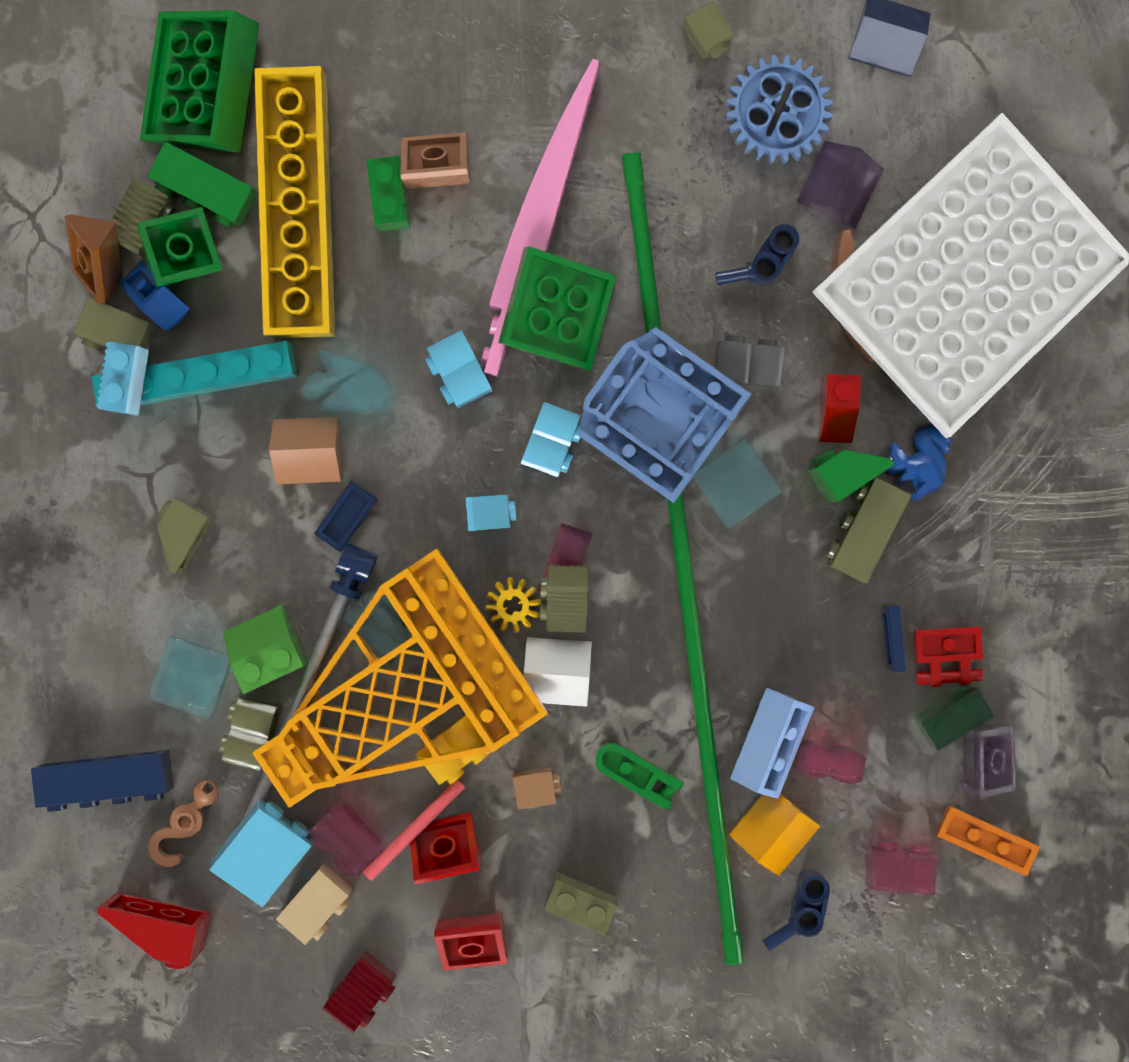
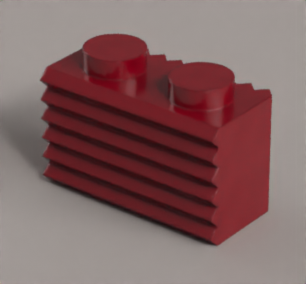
[322,951,396,1033]

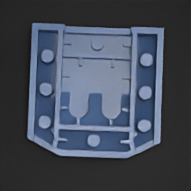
[579,327,751,503]

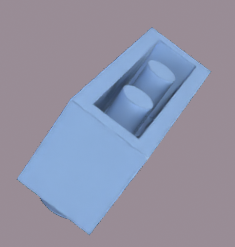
[730,688,815,799]

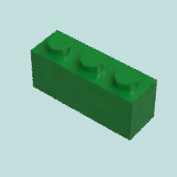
[147,142,259,228]

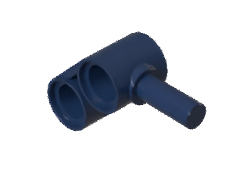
[715,224,799,286]
[762,869,830,951]

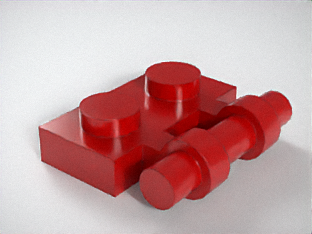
[913,626,983,688]

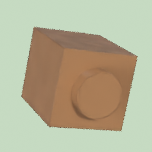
[512,766,562,810]

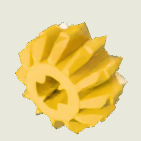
[485,577,541,633]

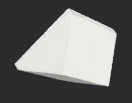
[523,637,592,706]

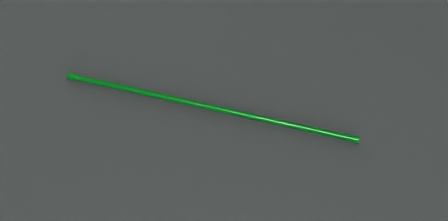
[621,152,744,965]

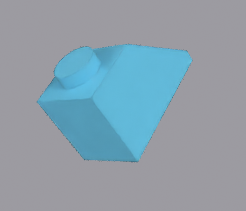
[466,495,517,531]

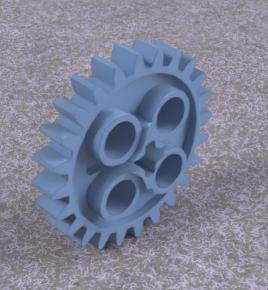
[725,55,833,164]

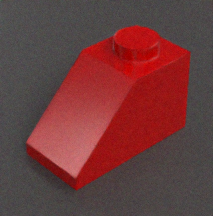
[819,374,861,443]

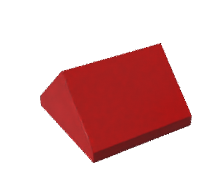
[410,812,483,885]
[434,913,508,971]

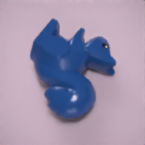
[886,424,952,502]

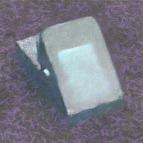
[300,348,367,401]

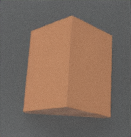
[401,132,471,189]
[269,417,342,484]

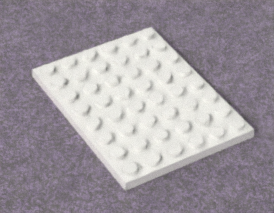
[812,113,1129,438]

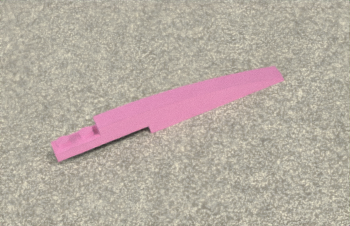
[480,59,599,378]

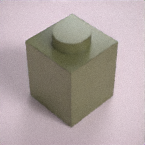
[683,0,733,60]

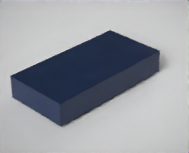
[314,481,379,552]
[881,604,907,673]

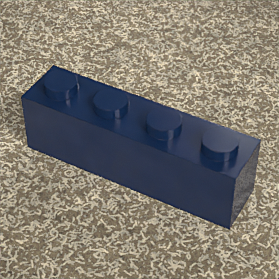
[31,750,174,812]

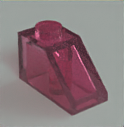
[538,523,593,593]

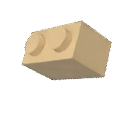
[276,863,353,945]

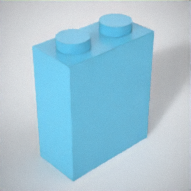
[209,799,312,907]

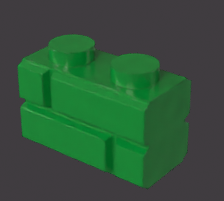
[366,156,411,232]

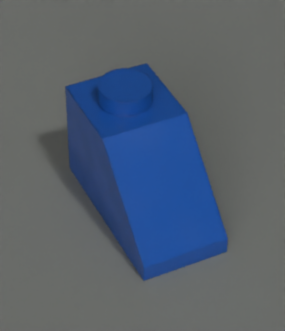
[119,260,190,332]

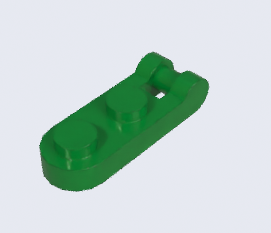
[596,742,684,811]

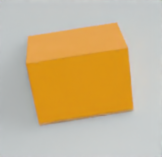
[729,793,821,876]

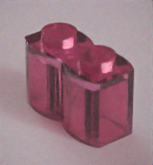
[792,740,866,784]
[865,841,938,895]

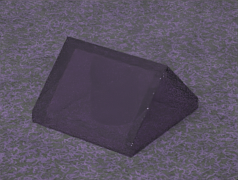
[796,141,884,229]
[963,725,1015,799]

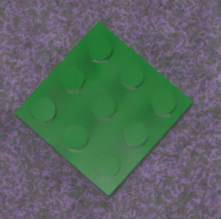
[498,246,616,371]

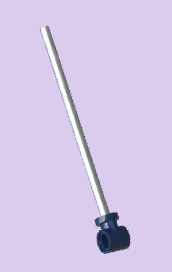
[244,543,378,817]

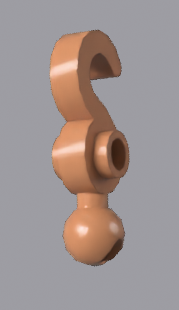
[149,780,219,867]

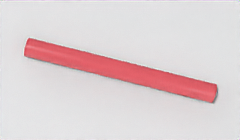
[362,779,466,881]

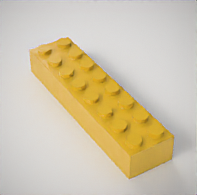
[255,66,335,339]

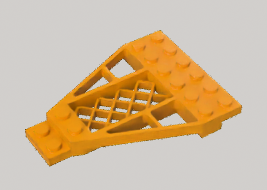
[252,548,548,808]

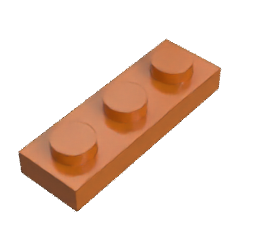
[935,805,1040,876]

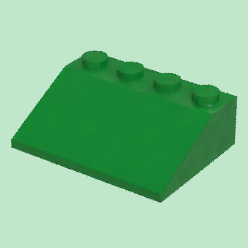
[140,10,260,153]

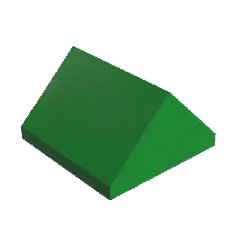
[137,207,222,287]

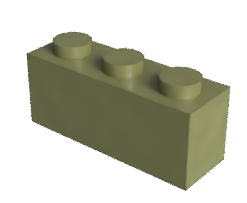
[826,477,911,584]

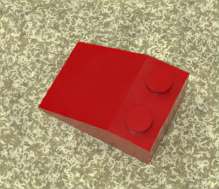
[97,892,211,969]

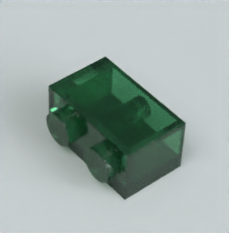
[913,685,995,750]

